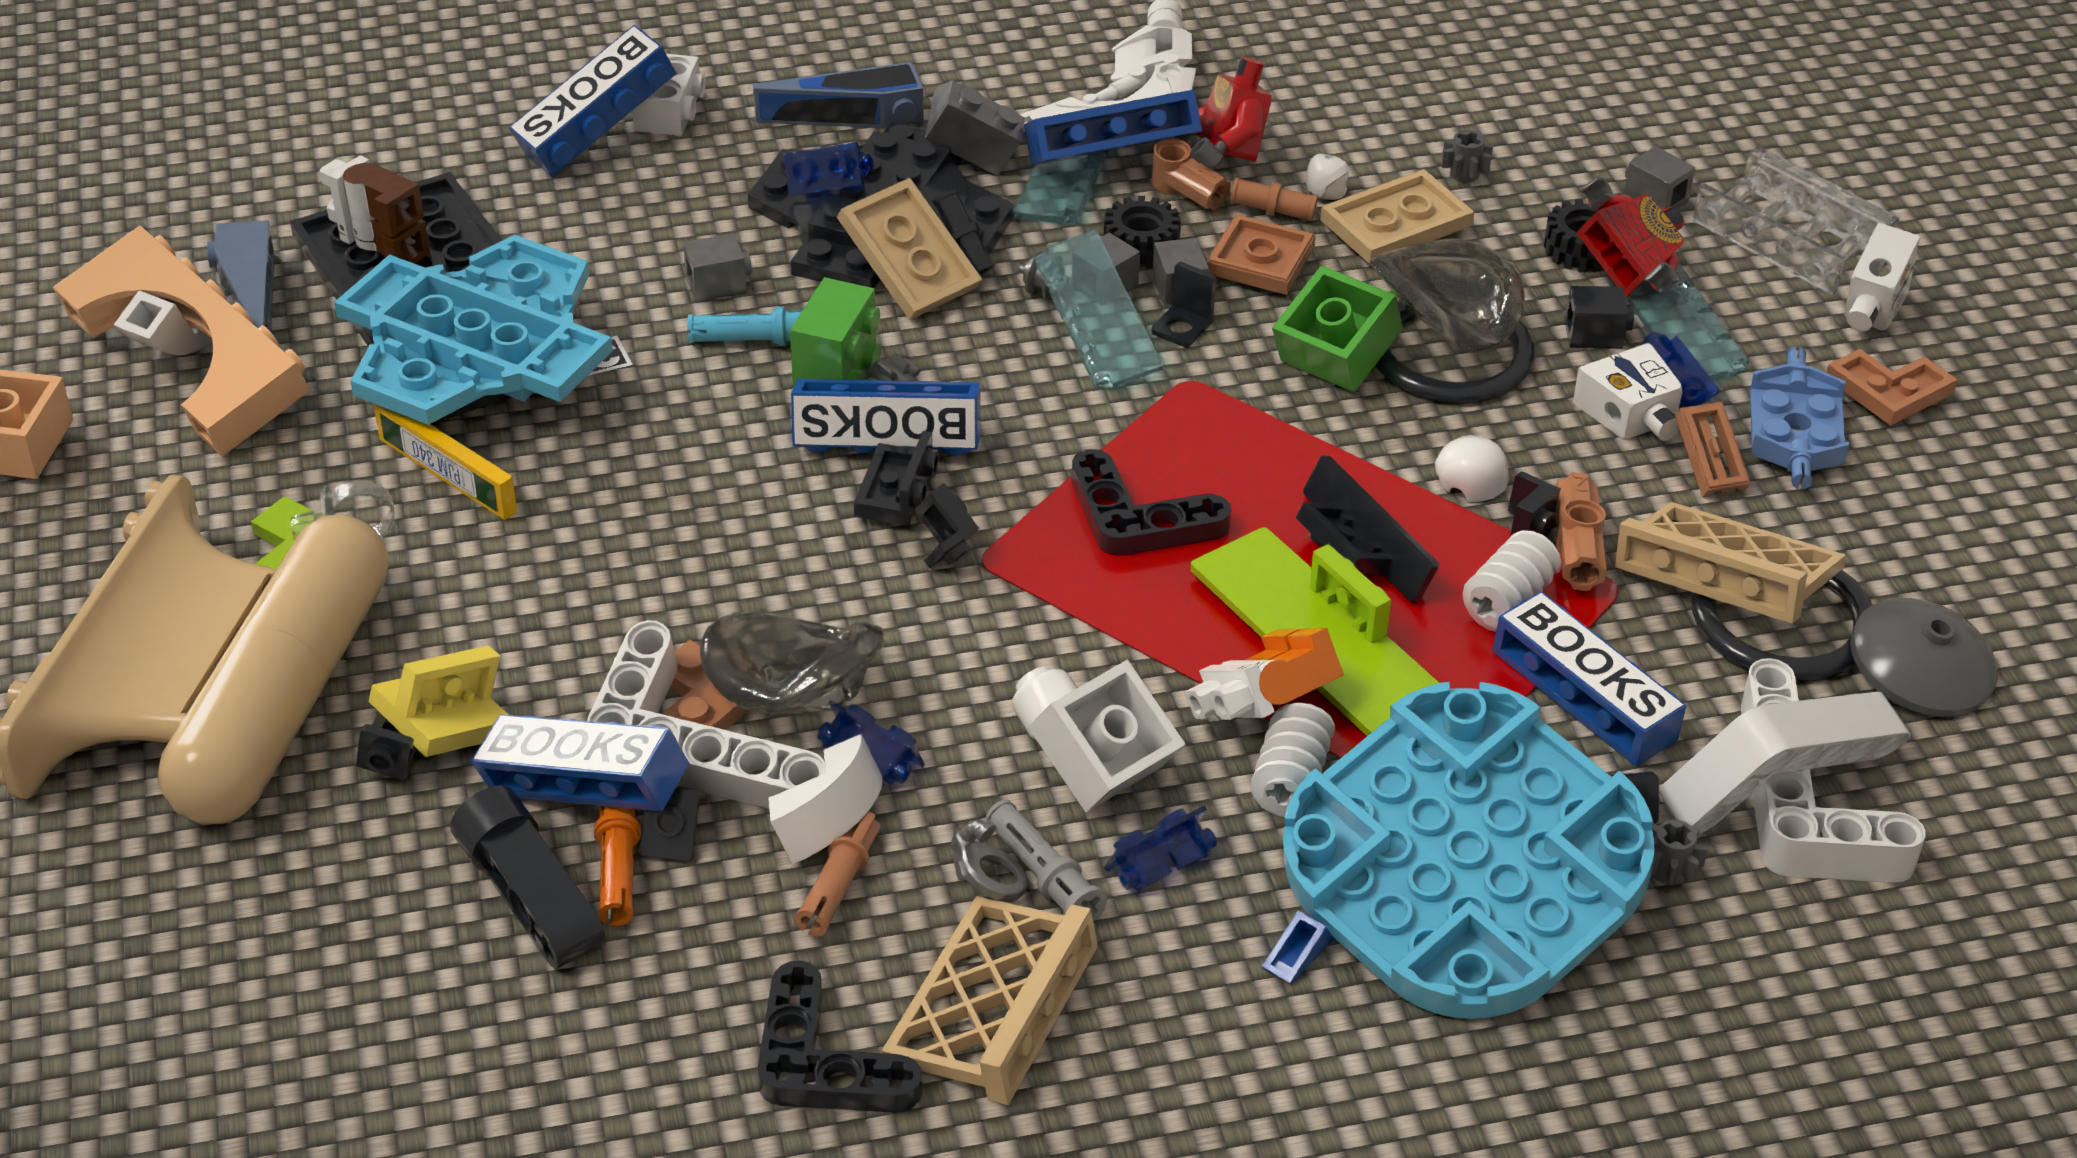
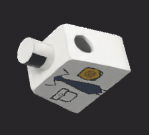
[1844,222,1920,331]
[1573,343,1682,441]

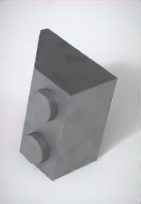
[925,80,1025,176]

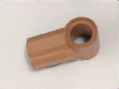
[1151,138,1231,212]

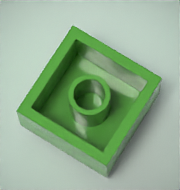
[1272,265,1403,392]
[790,277,881,387]

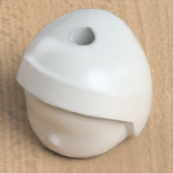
[1306,154,1350,200]

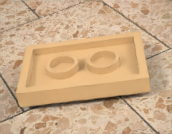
[1320,169,1474,264]
[837,178,982,320]

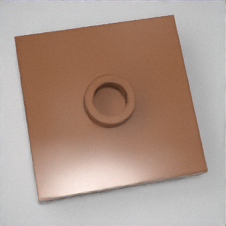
[1206,214,1316,295]

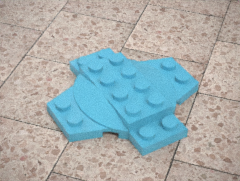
[334,235,613,425]

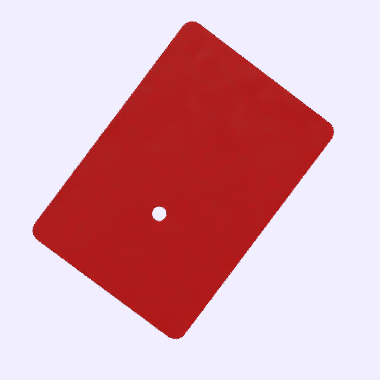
[982,381,1618,758]

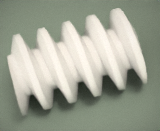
[1462,531,1562,632]
[1250,703,1335,818]

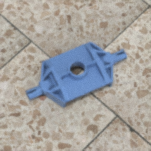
[1750,347,1849,489]

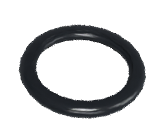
[1375,292,1535,404]
[1692,570,1873,681]

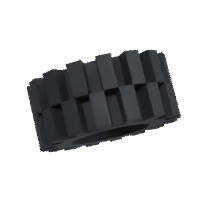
[1104,196,1181,269]
[1544,199,1601,272]

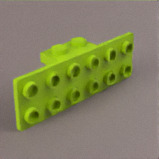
[1190,527,1439,736]

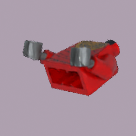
[1177,57,1272,167]
[1577,176,1684,297]

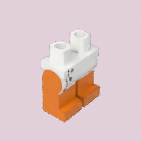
[1186,628,1344,720]

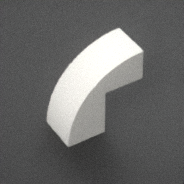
[114,291,213,355]
[768,734,882,864]

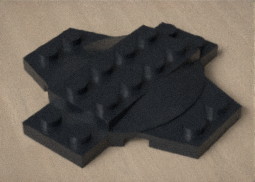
[748,123,1014,288]

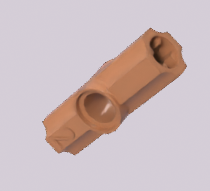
[1555,472,1607,591]

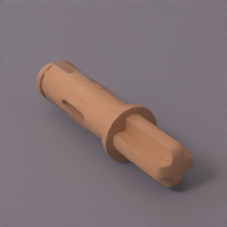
[794,811,880,937]

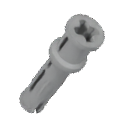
[985,799,1107,922]

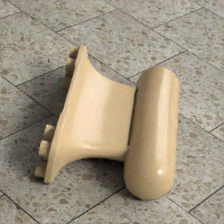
[0,474,390,825]

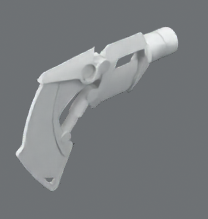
[1019,0,1196,132]

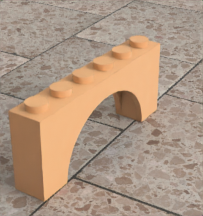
[53,225,310,457]

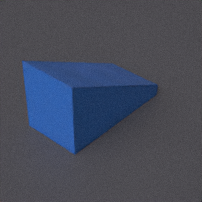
[1262,910,1333,985]

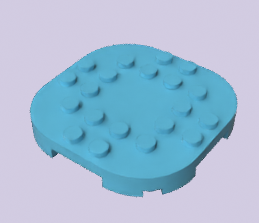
[1283,682,1655,1019]

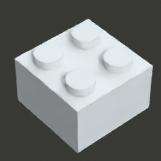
[1028,660,1186,812]

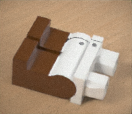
[320,155,431,264]

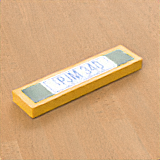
[373,404,517,520]

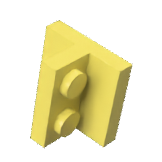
[368,645,509,757]

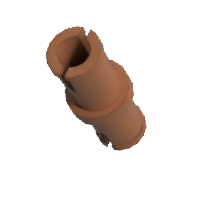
[1230,177,1318,222]

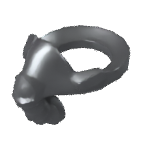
[951,819,1028,902]

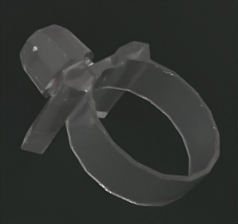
[291,480,395,540]

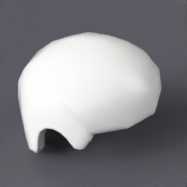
[1435,435,1509,503]

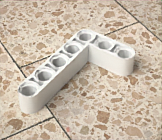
[587,620,826,809]
[1741,658,1926,883]
[1659,692,1911,834]

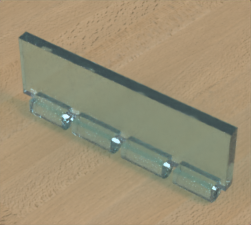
[1014,151,1109,224]
[1034,230,1163,387]
[1625,264,1749,388]

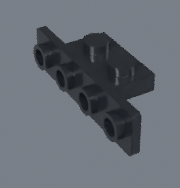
[1295,456,1439,601]

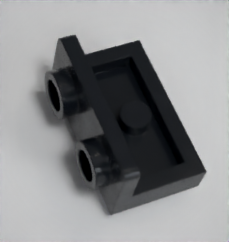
[854,431,939,526]

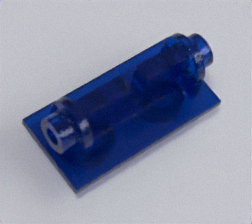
[784,142,874,196]
[1644,332,1721,410]
[817,700,925,784]
[1104,805,1217,891]

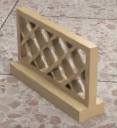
[1615,502,1846,624]
[882,896,1098,1105]

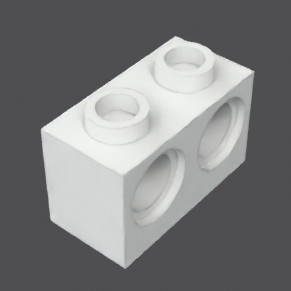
[632,54,706,136]

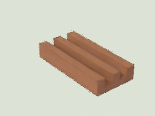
[1675,402,1751,497]

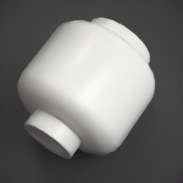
[1012,666,1077,741]

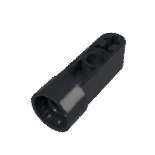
[450,786,606,969]

